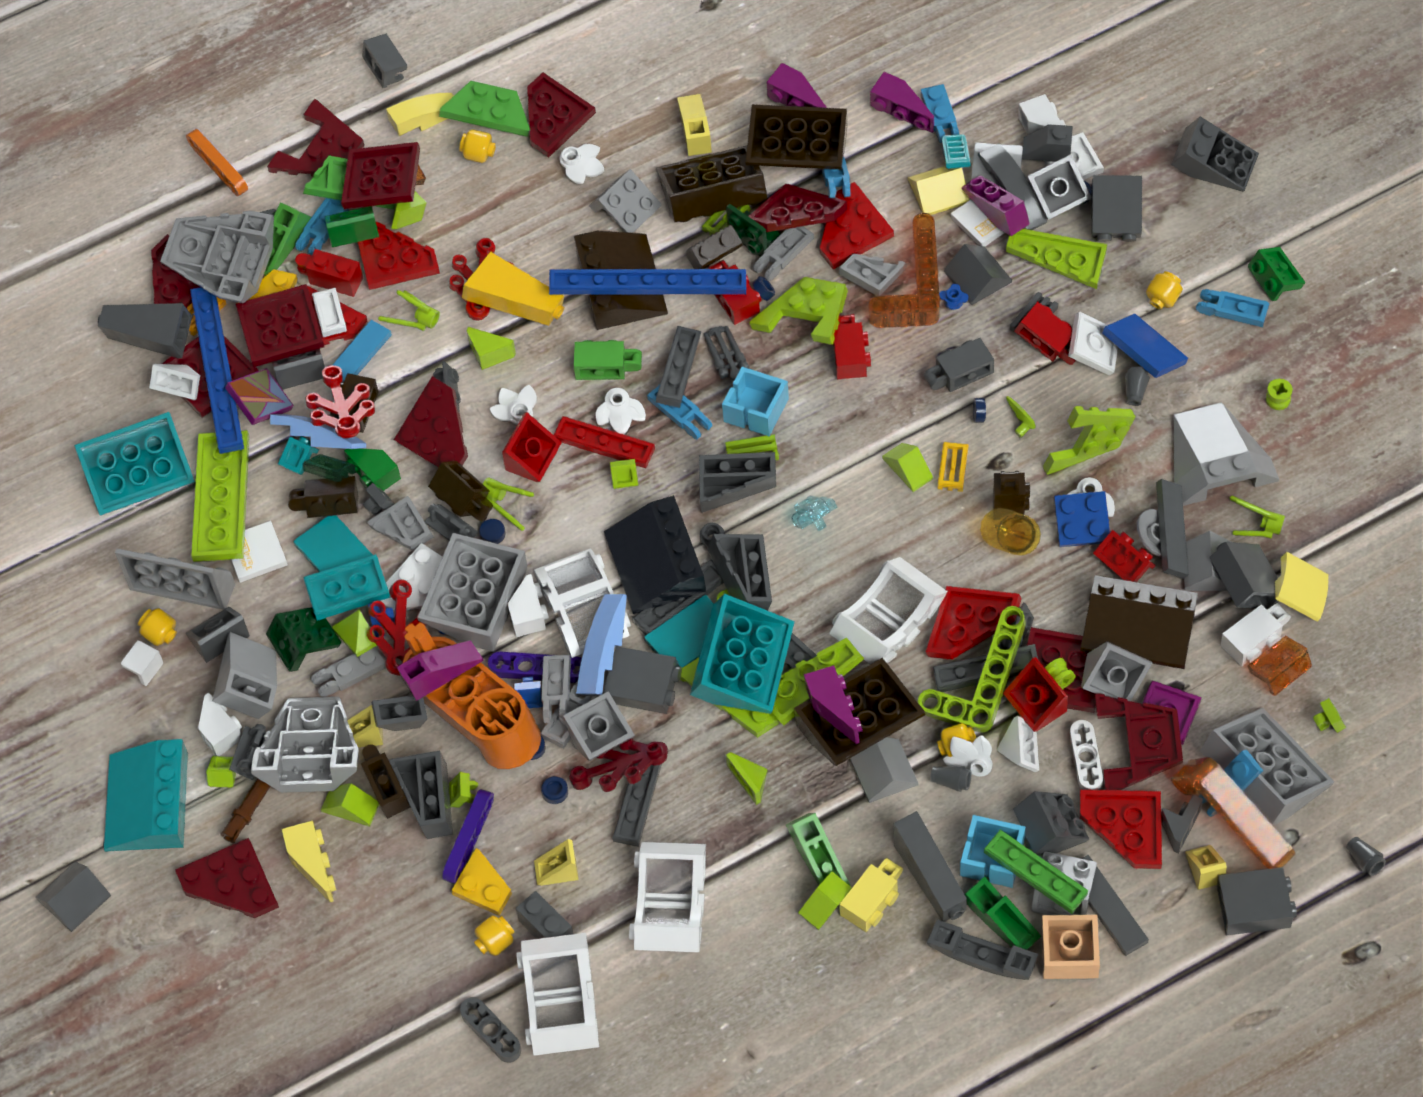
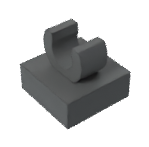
[363,483,395,516]

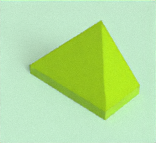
[332,610,377,657]
[726,752,768,805]

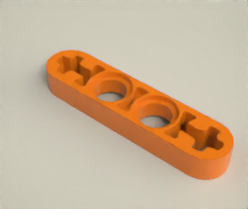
[186,129,248,196]

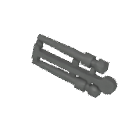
[704,326,749,381]

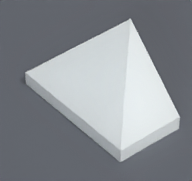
[149,364,200,400]
[997,716,1039,772]

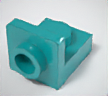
[278,436,319,475]

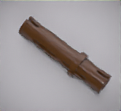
[220,778,271,843]

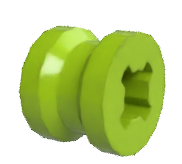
[1266,378,1293,410]
[1045,658,1076,689]

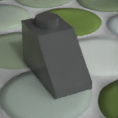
[1022,124,1073,162]
[371,695,428,731]

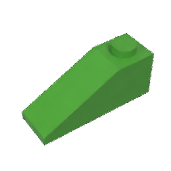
[264,202,312,276]
[786,813,850,886]

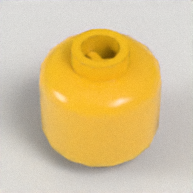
[459,129,496,163]
[1146,271,1183,310]
[138,608,177,646]
[937,723,976,757]
[474,916,515,956]

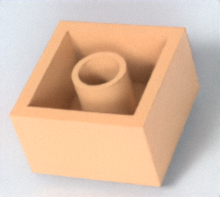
[1041,915,1100,979]

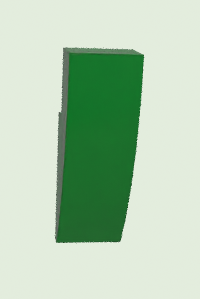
[964,877,1041,950]

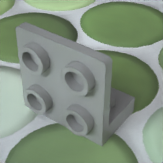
[589,169,661,233]
[1031,852,1097,915]

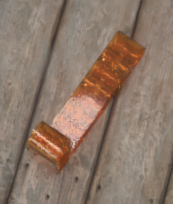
[868,213,940,328]
[1171,757,1296,869]

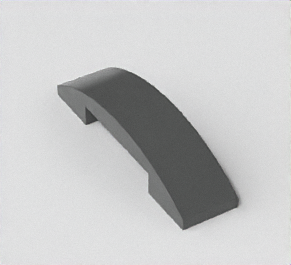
[978,143,1047,230]
[927,919,1039,980]

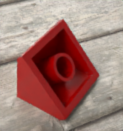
[502,412,562,482]
[1003,657,1068,732]

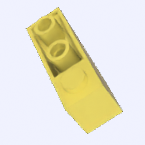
[677,94,712,156]
[282,821,336,902]

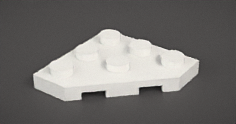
[381,543,442,615]

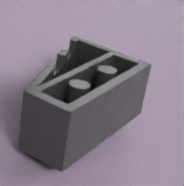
[699,452,776,513]
[707,534,772,611]
[388,750,453,839]

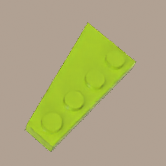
[1006,229,1107,289]
[772,637,864,726]
[680,658,779,738]

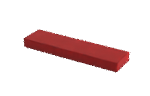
[554,416,655,469]

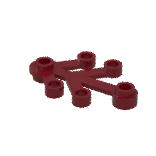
[569,738,668,792]

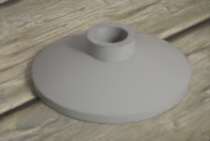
[1137,509,1162,557]

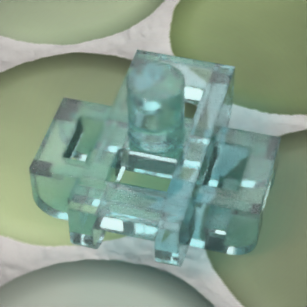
[791,495,838,531]

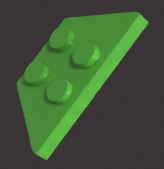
[439,81,530,137]
[303,156,396,210]

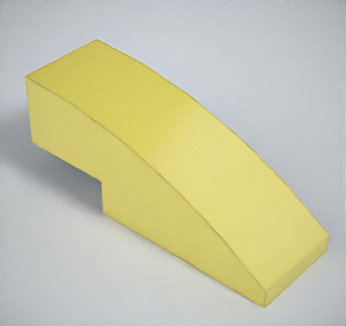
[386,93,453,136]

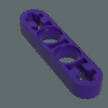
[488,652,582,683]
[442,789,494,884]

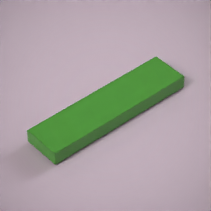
[984,829,1089,914]

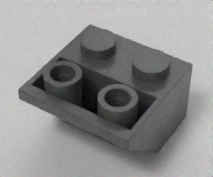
[1013,791,1089,855]

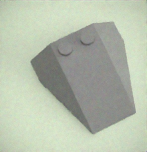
[160,211,274,303]
[1174,402,1279,506]
[251,697,359,793]

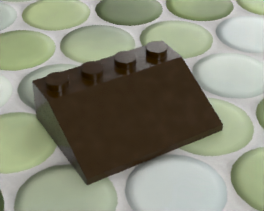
[745,104,848,170]
[656,145,768,222]
[574,230,668,330]
[1080,575,1198,669]
[794,657,925,766]

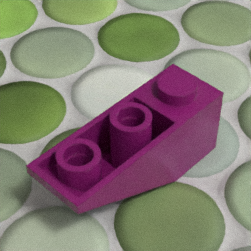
[766,63,827,108]
[870,72,934,133]
[962,175,1030,236]
[397,640,484,701]
[804,665,862,744]

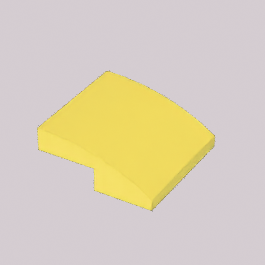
[1275,552,1328,622]

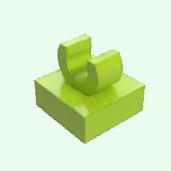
[610,459,638,489]
[1313,698,1346,733]
[449,772,478,808]

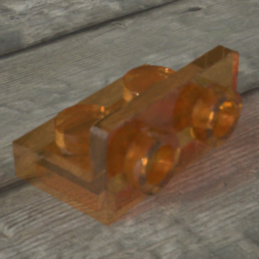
[1248,635,1312,696]

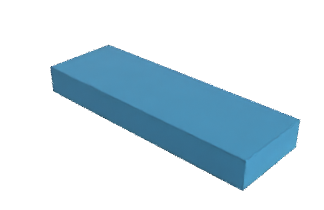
[332,320,392,382]

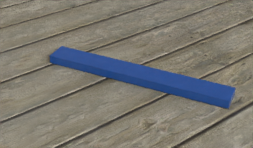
[549,269,746,295]
[190,287,244,454]

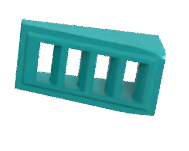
[942,134,971,169]

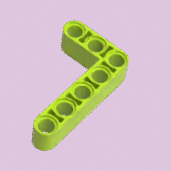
[918,606,1026,733]

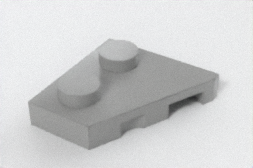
[839,254,906,297]
[367,496,434,551]

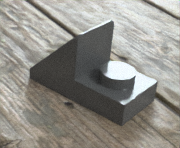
[1161,795,1203,854]

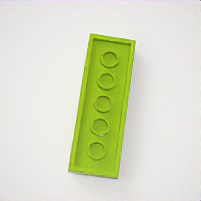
[191,430,249,562]

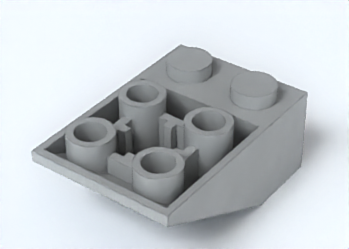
[212,632,277,719]

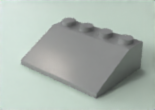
[418,533,528,652]
[115,549,235,610]
[1200,708,1334,826]

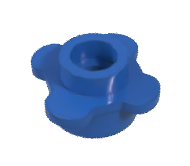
[939,284,969,310]

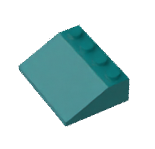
[74,412,195,516]
[690,594,795,714]
[104,739,188,852]

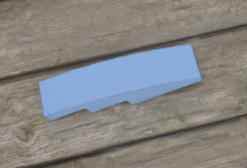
[270,414,366,449]
[576,594,627,695]

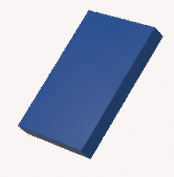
[1102,314,1188,378]

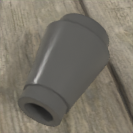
[1125,367,1150,406]
[931,766,972,792]
[1346,837,1386,876]

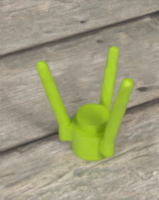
[378,290,440,331]
[483,477,534,531]
[1230,496,1285,539]

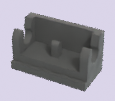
[362,33,407,88]

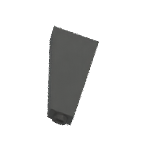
[98,303,192,358]
[893,811,967,922]

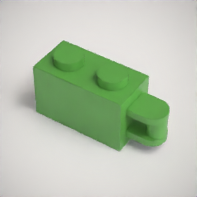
[574,340,642,380]

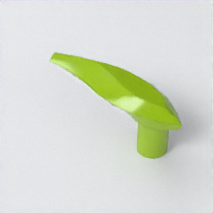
[1006,396,1036,438]

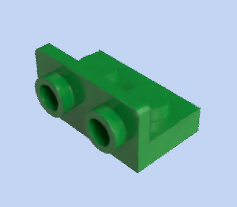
[1248,247,1306,301]

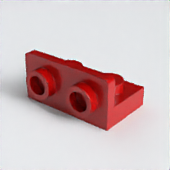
[1093,530,1156,582]

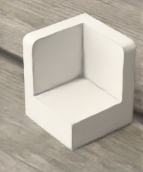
[121,640,163,686]

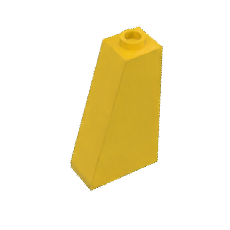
[462,252,565,326]

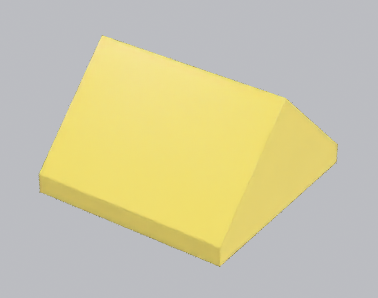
[908,166,969,217]

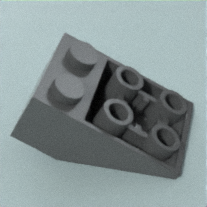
[1171,116,1259,192]

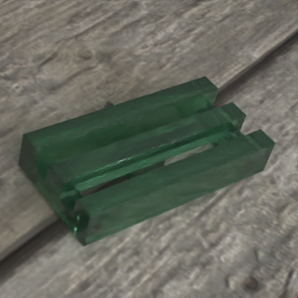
[302,454,356,482]

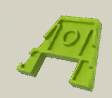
[749,277,848,345]
[1043,406,1136,475]

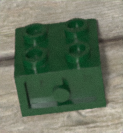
[726,204,781,257]
[266,607,341,672]

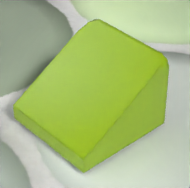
[206,756,236,788]

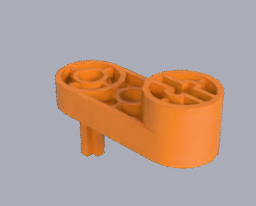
[402,622,541,769]

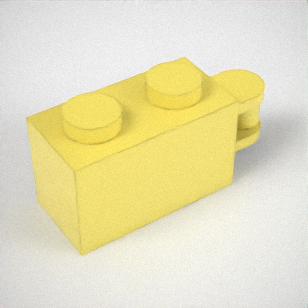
[839,858,903,932]

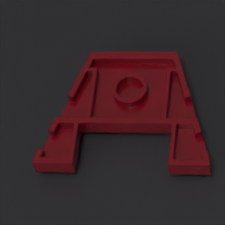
[267,99,365,177]
[1095,693,1183,790]

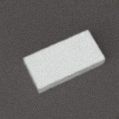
[312,288,347,337]

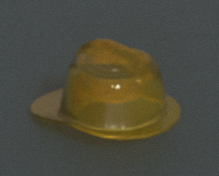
[980,508,1041,556]

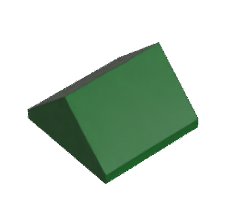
[325,206,379,248]

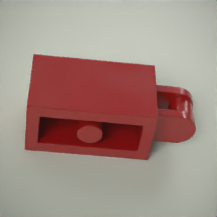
[295,249,363,297]
[708,260,762,325]
[1014,301,1076,365]
[833,314,871,380]

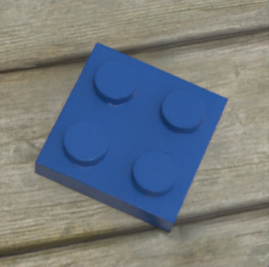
[1054,491,1110,548]

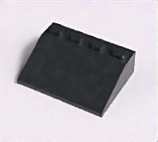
[604,495,706,614]

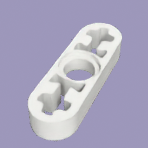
[1070,720,1103,790]

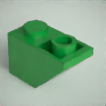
[344,448,401,491]

